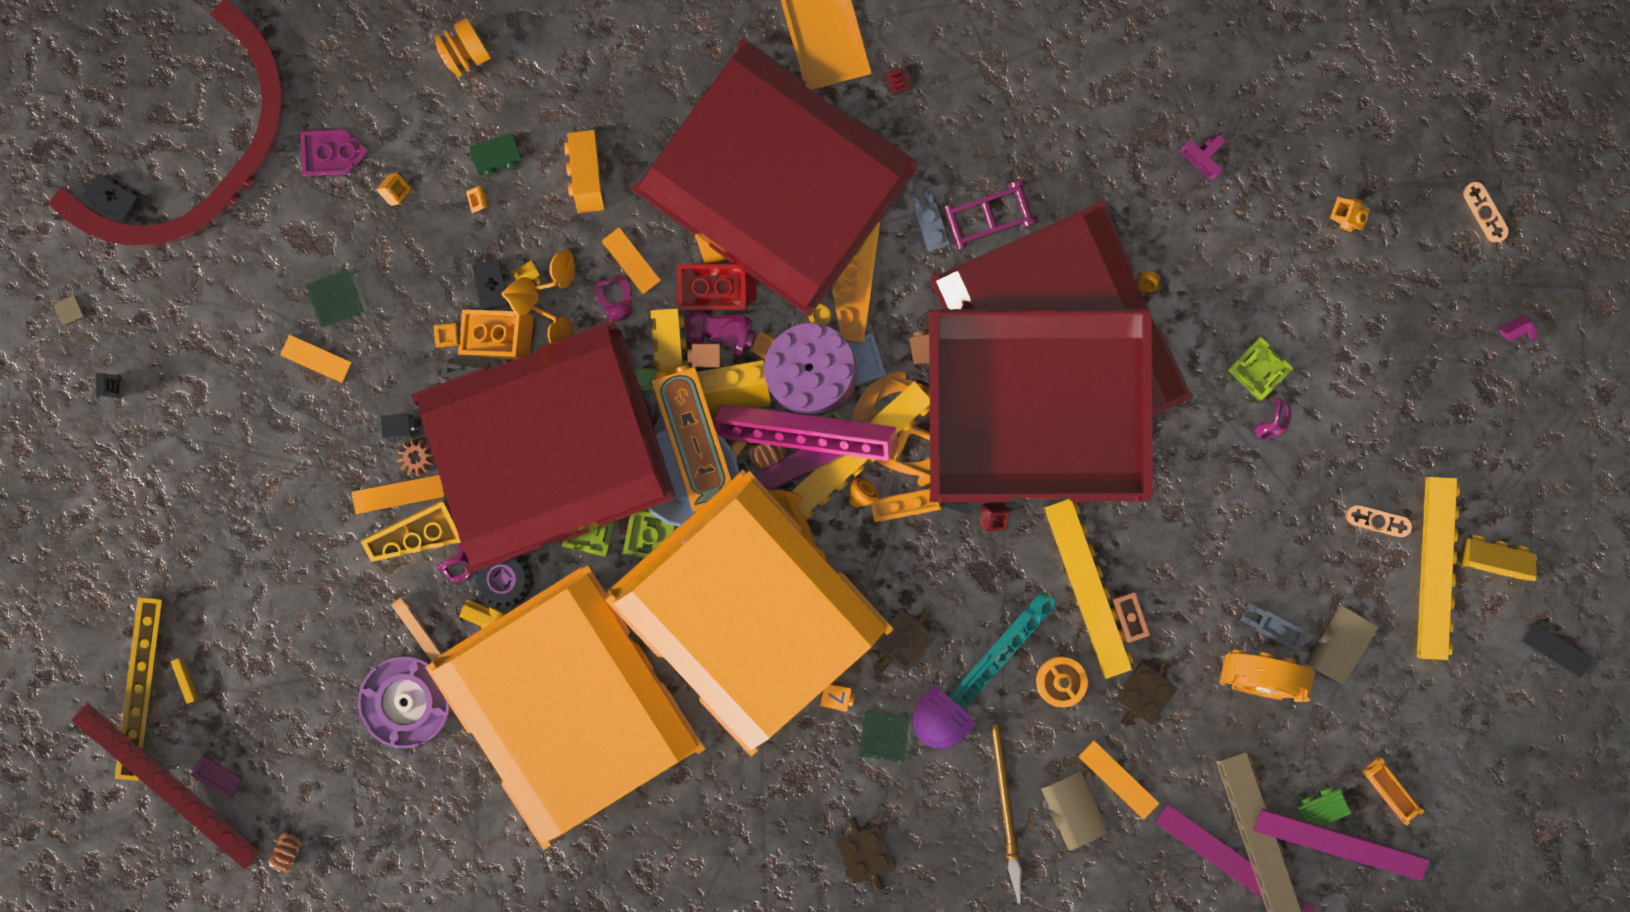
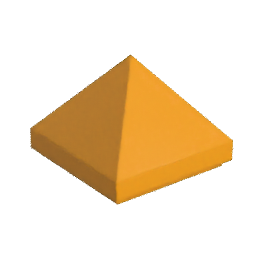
[466,186,489,213]

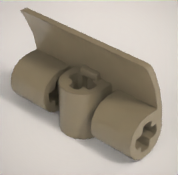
[1306,605,1377,685]
[1041,771,1108,851]

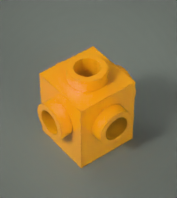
[1330,197,1370,232]

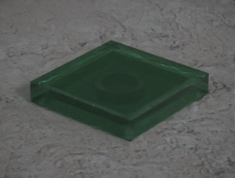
[305,269,364,328]
[859,711,910,762]

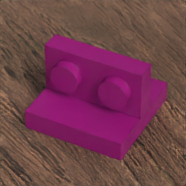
[1179,135,1225,181]

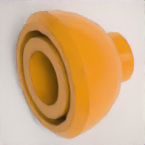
[849,478,879,508]

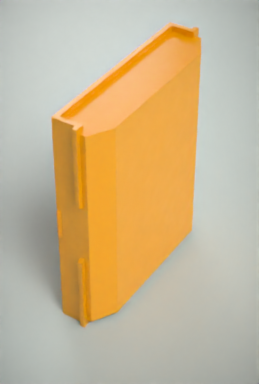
[605,469,893,756]
[425,564,705,850]

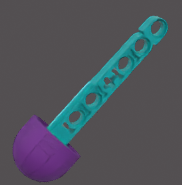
[913,592,1055,749]

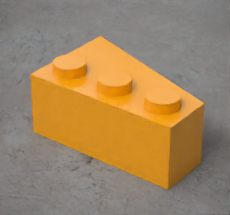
[564,130,605,213]

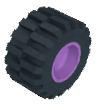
[473,556,534,607]

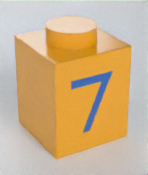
[820,684,855,711]

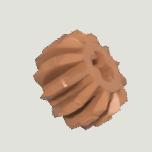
[396,438,435,477]
[747,443,787,468]
[269,832,302,873]

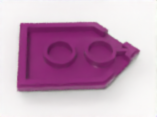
[300,129,369,176]

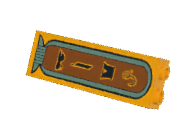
[651,365,731,512]

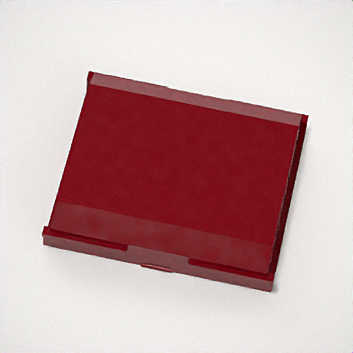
[631,37,920,316]
[929,200,1193,416]
[928,308,1153,502]
[411,320,677,574]

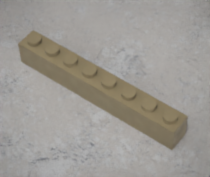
[1216,752,1305,912]

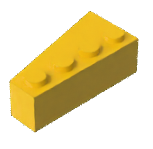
[650,309,688,375]
[361,499,461,562]

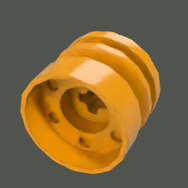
[433,17,491,78]

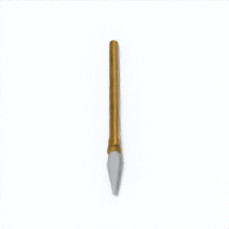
[991,724,1022,904]

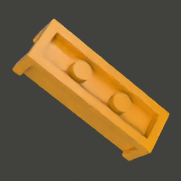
[1362,757,1425,825]

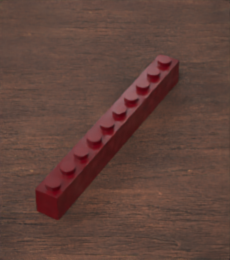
[71,701,261,869]

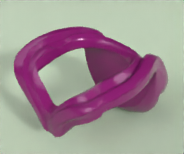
[594,275,632,321]
[1255,398,1292,439]
[436,543,474,583]

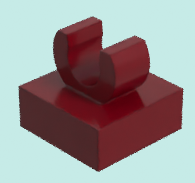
[884,66,913,96]

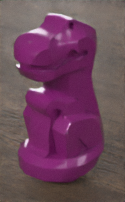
[685,310,756,357]

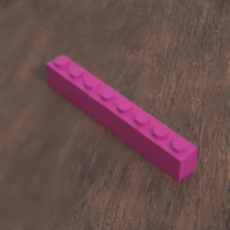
[714,404,897,461]

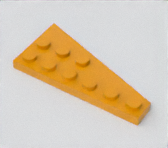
[832,222,880,343]

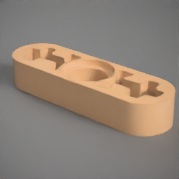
[1463,182,1508,242]
[1346,505,1412,537]

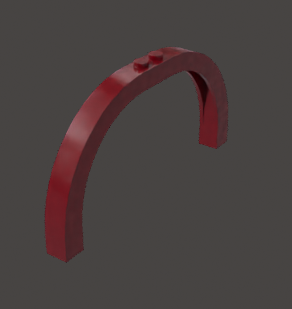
[47,0,284,247]

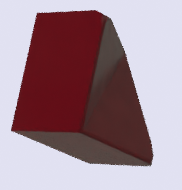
[979,503,1010,532]

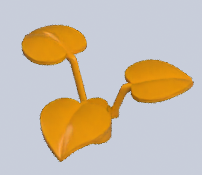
[501,249,576,343]

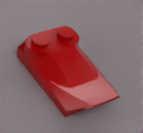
[677,264,756,310]

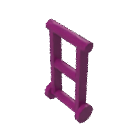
[944,179,1039,250]

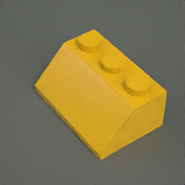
[697,360,771,416]
[1459,535,1536,581]

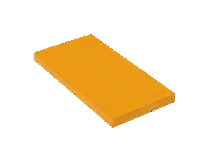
[781,0,872,91]

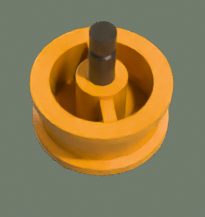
[1036,656,1088,708]

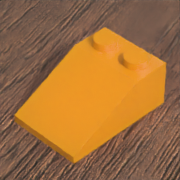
[458,310,534,360]

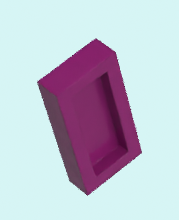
[191,755,243,799]

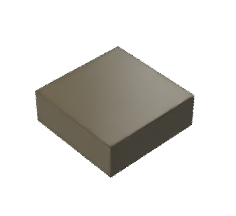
[53,295,85,325]

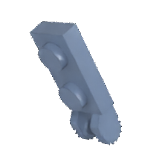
[910,186,950,253]
[1240,603,1307,652]

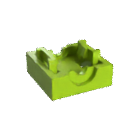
[1227,337,1293,401]
[623,511,675,558]
[562,521,615,557]

